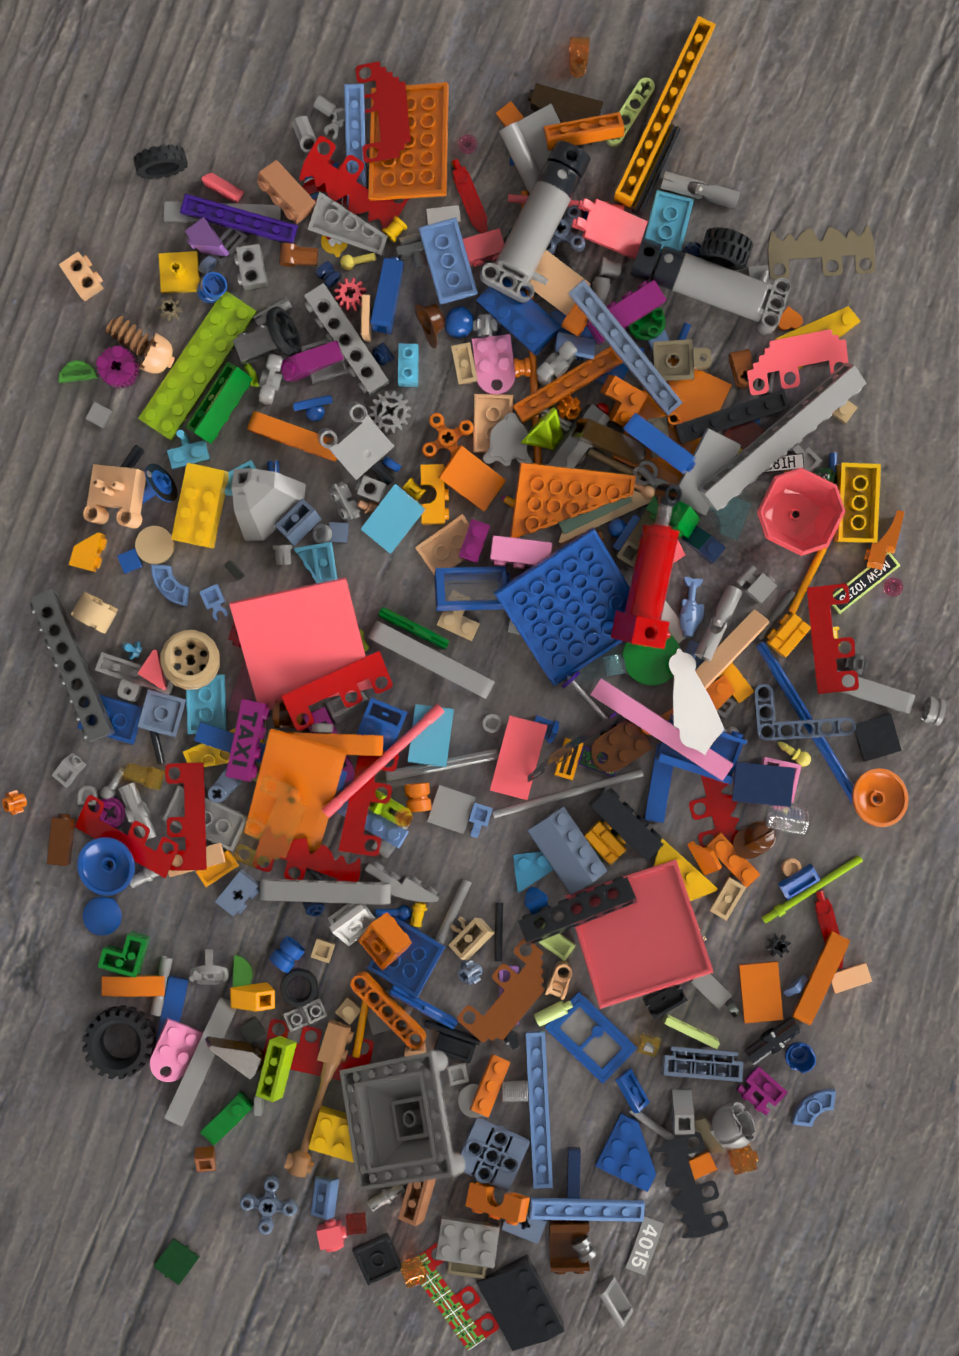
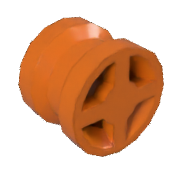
[513,357,531,378]

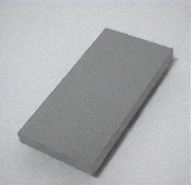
[678,428,741,515]

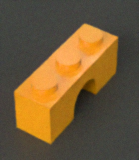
[420,464,449,525]

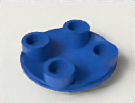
[83,897,122,936]

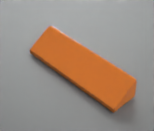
[543,112,624,151]

